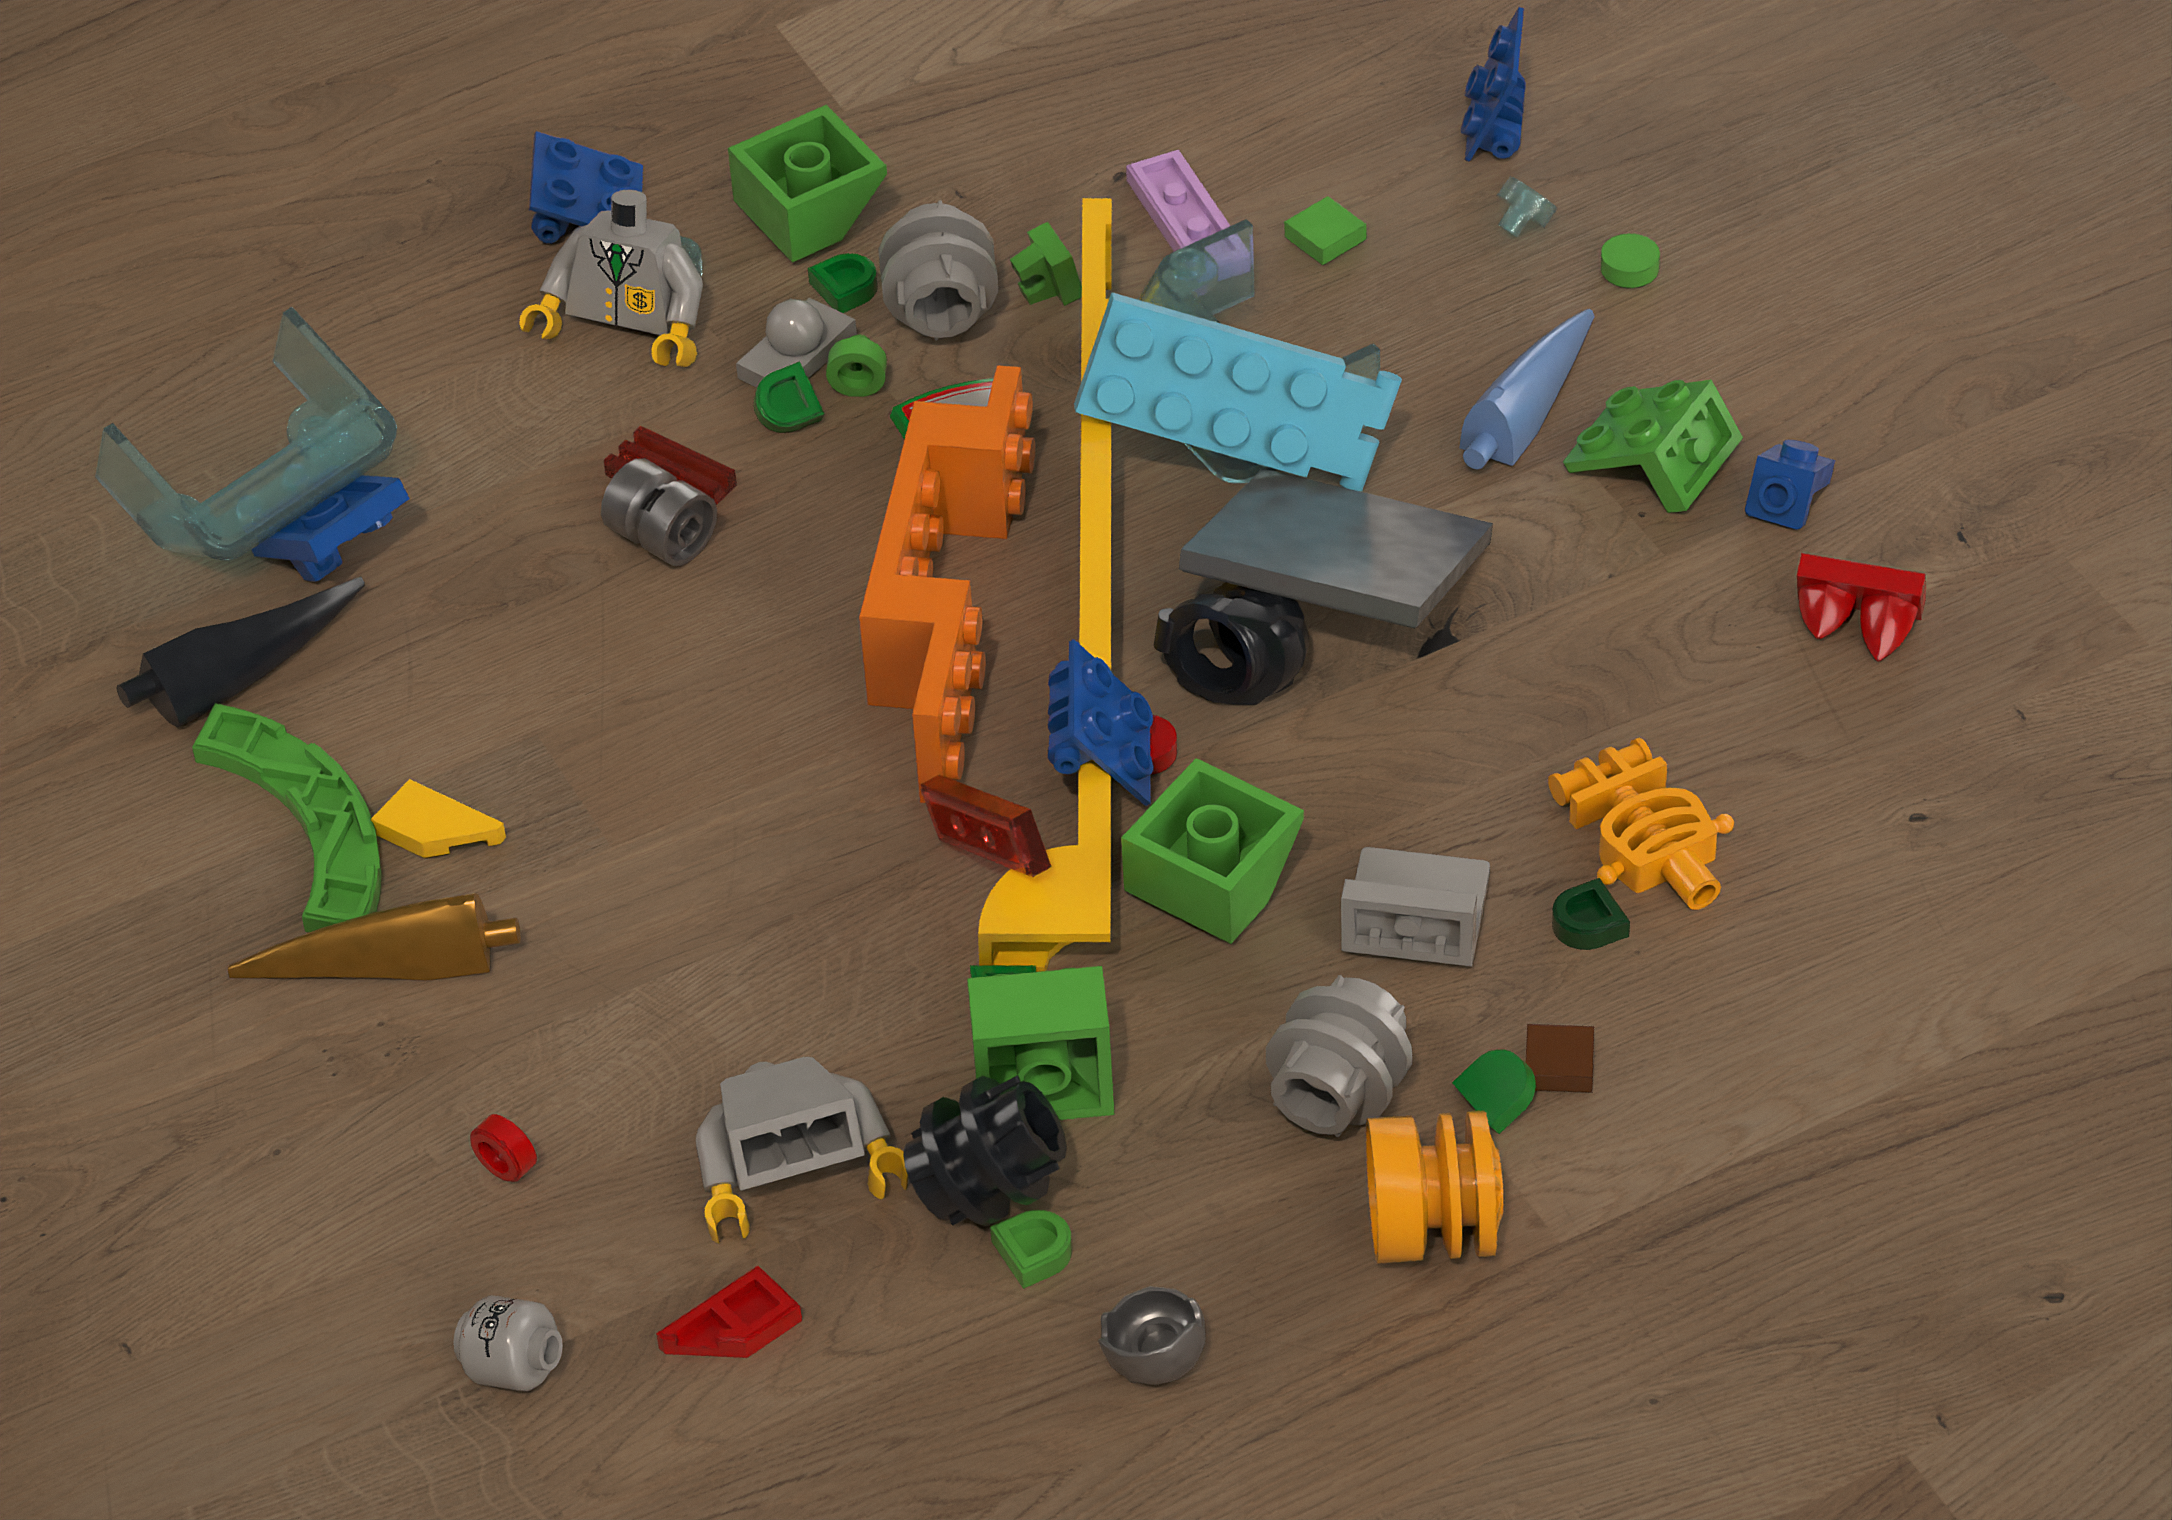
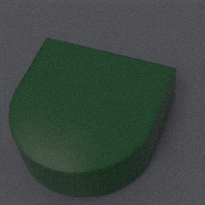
[1552,878,1630,950]

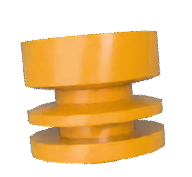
[1366,1111,1504,1263]

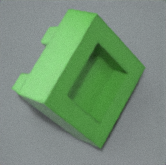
[1010,222,1082,306]

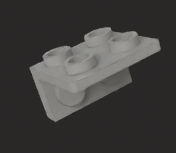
[1341,847,1490,967]

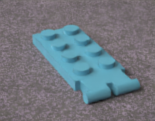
[1074,292,1402,492]

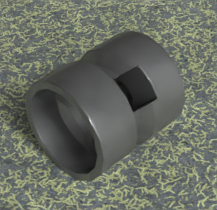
[601,459,717,566]

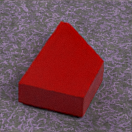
[656,1266,802,1358]

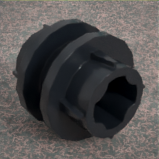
[903,1075,1067,1226]

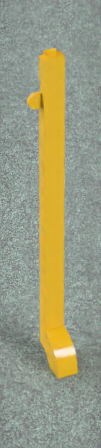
[978,198,1112,972]

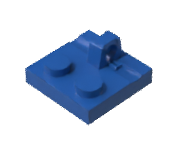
[244,473,410,582]

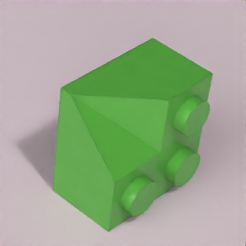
[728,105,887,263]
[1121,758,1304,944]
[967,966,1114,1120]

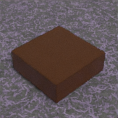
[1526,1024,1594,1093]

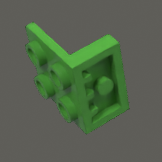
[1563,379,1743,513]

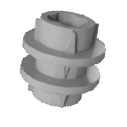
[878,200,999,341]
[1266,975,1412,1137]

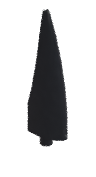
[116,576,365,727]

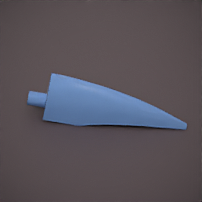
[1460,309,1594,469]

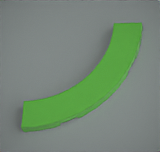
[192,703,381,933]

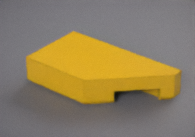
[371,779,506,858]

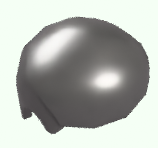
[1098,1286,1205,1385]

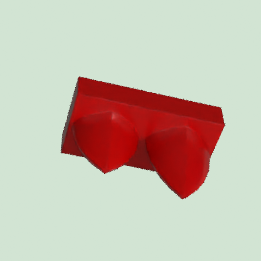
[1796,553,1926,662]

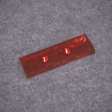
[920,775,1052,877]

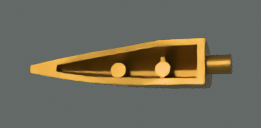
[228,893,521,981]

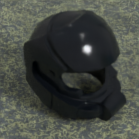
[1153,582,1309,705]

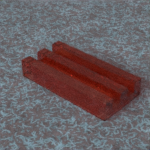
[603,425,737,505]

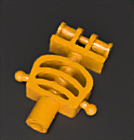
[1548,737,1734,910]

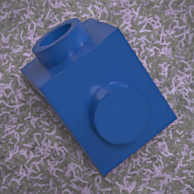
[1745,440,1835,529]

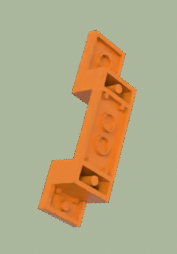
[859,365,1035,805]

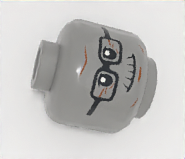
[453,1295,563,1391]

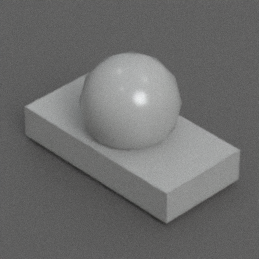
[736,297,857,388]

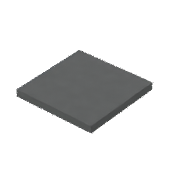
[1179,468,1493,629]

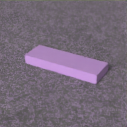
[1126,150,1249,284]

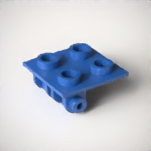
[1461,7,1526,161]
[529,131,643,243]
[1048,639,1153,806]

